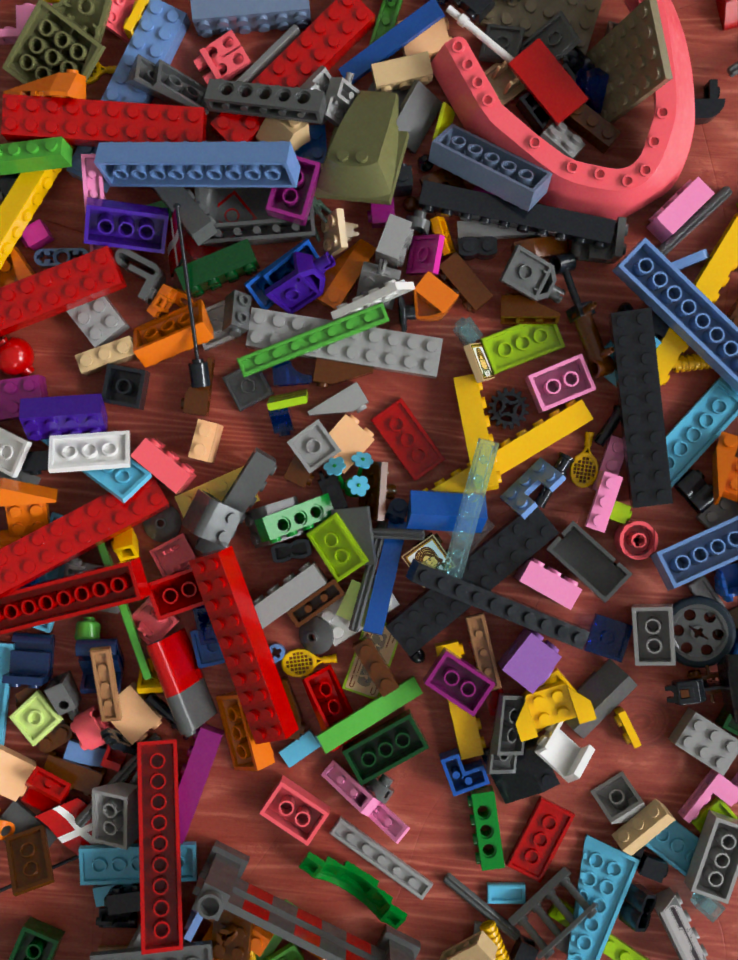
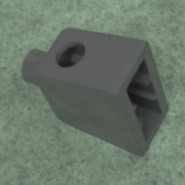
[44,670,82,720]

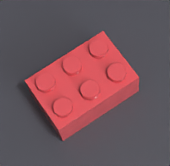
[130,438,197,494]
[259,775,330,846]

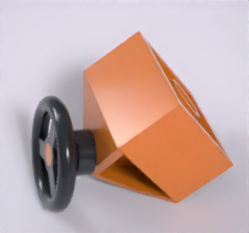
[398,271,459,332]

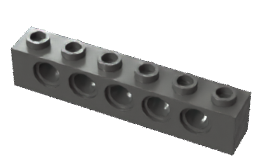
[204,79,327,124]

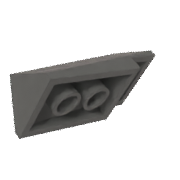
[125,54,209,114]
[565,658,638,739]
[485,693,525,774]

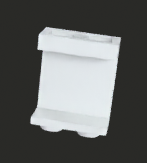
[534,721,595,783]

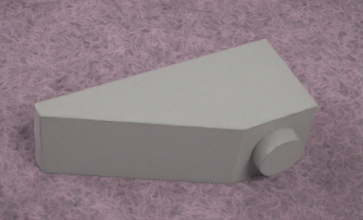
[307,382,369,416]

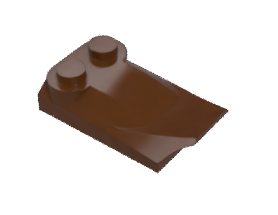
[15,685,76,755]

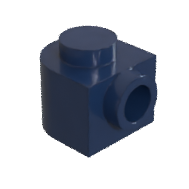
[385,498,408,524]

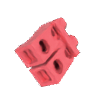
[193,29,252,86]

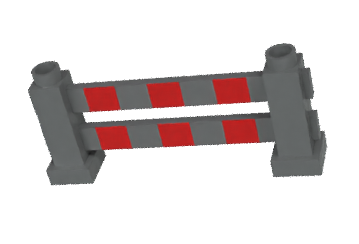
[192,840,421,960]

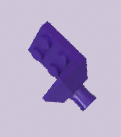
[265,252,336,314]

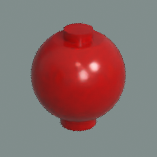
[0,336,35,377]

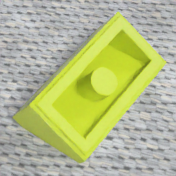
[432,102,455,141]

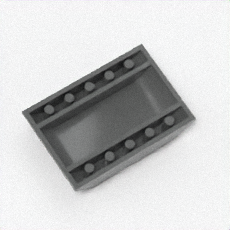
[195,157,316,247]

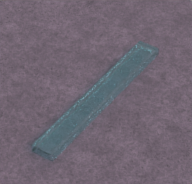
[443,438,499,578]

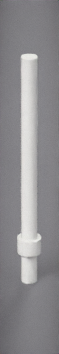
[446,5,514,63]

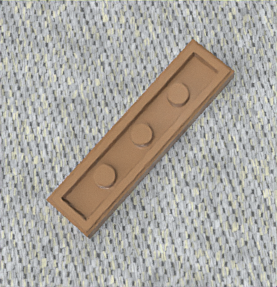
[465,612,502,691]
[89,646,122,722]

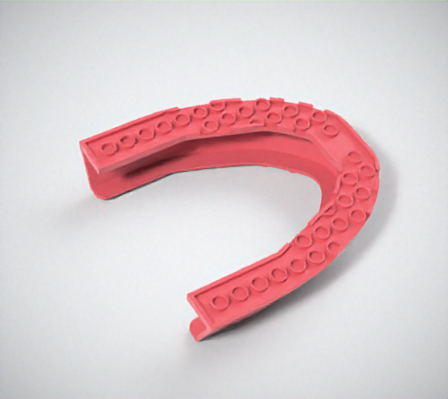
[431,0,695,220]

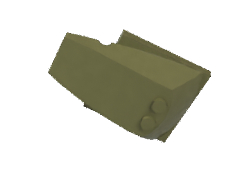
[2,0,112,84]
[315,90,409,205]

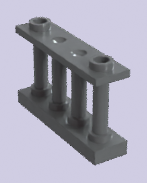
[508,867,599,960]

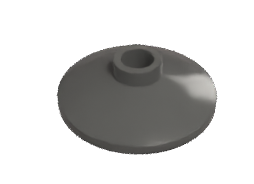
[143,506,182,542]
[299,616,334,654]

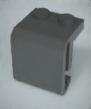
[570,217,629,264]
[115,248,166,305]
[181,489,244,547]
[245,496,307,549]

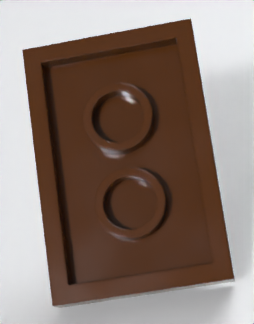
[359,461,397,521]
[5,824,55,897]
[212,909,253,960]

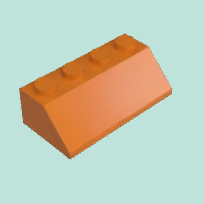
[133,299,214,368]
[216,691,275,771]

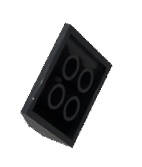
[481,738,560,804]

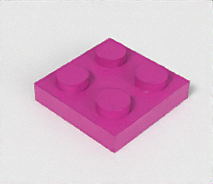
[406,234,445,276]

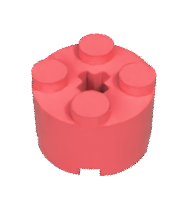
[614,520,658,560]
[70,704,115,751]

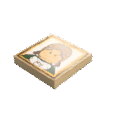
[463,343,495,383]
[401,534,455,588]

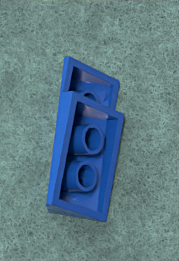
[244,238,320,310]
[406,490,488,533]

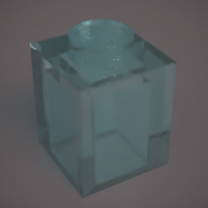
[453,317,483,346]
[690,893,726,922]

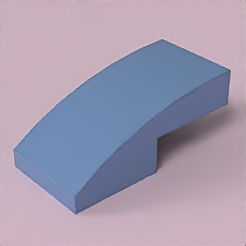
[63,739,106,767]

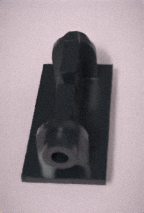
[96,908,137,928]

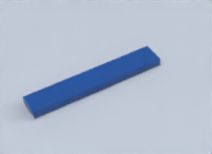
[338,0,445,85]
[363,521,406,635]

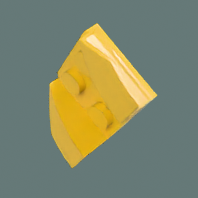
[515,680,597,742]

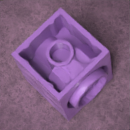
[497,627,562,694]

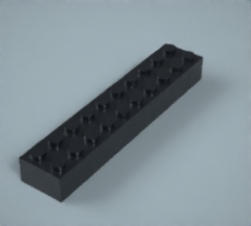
[608,307,673,508]
[385,507,559,657]

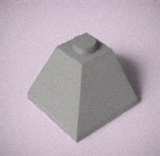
[590,771,646,824]

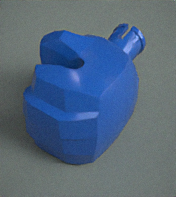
[714,563,738,602]

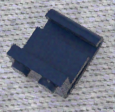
[2,632,55,688]
[75,638,124,694]

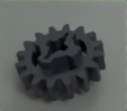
[487,388,529,430]

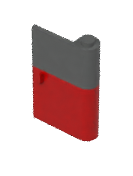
[146,627,217,737]

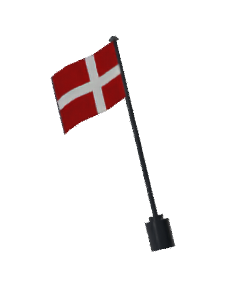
[166,203,211,388]
[0,796,103,893]

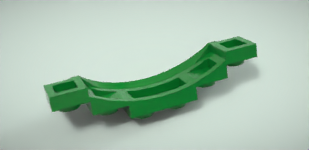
[299,851,407,929]

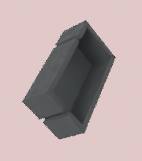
[547,521,632,604]

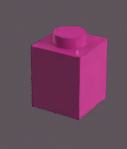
[21,219,55,251]

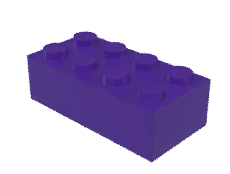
[84,197,169,254]
[19,394,108,441]

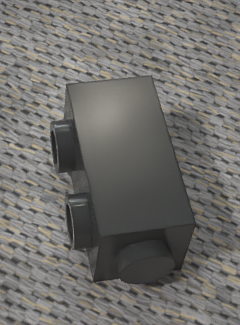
[222,290,252,337]

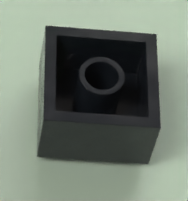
[102,363,150,410]

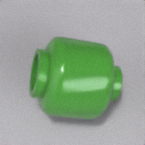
[74,617,101,641]

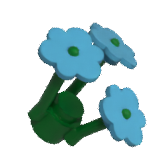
[323,452,374,497]

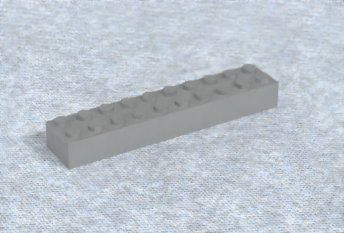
[245,307,443,379]

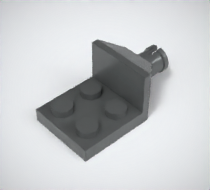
[499,245,566,304]

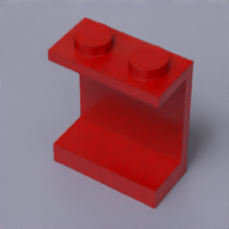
[21,766,71,812]

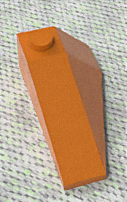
[3,69,86,99]
[315,239,377,311]

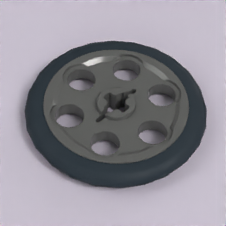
[673,596,736,668]

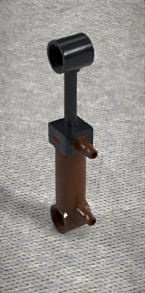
[549,252,615,378]

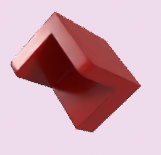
[100,744,128,772]

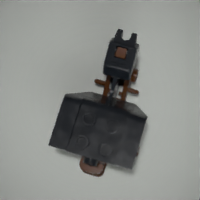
[665,654,738,724]

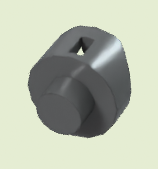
[406,210,431,235]
[366,773,394,804]

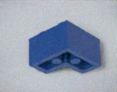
[439,748,490,796]

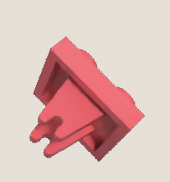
[106,0,135,43]
[149,533,197,577]
[132,597,180,644]

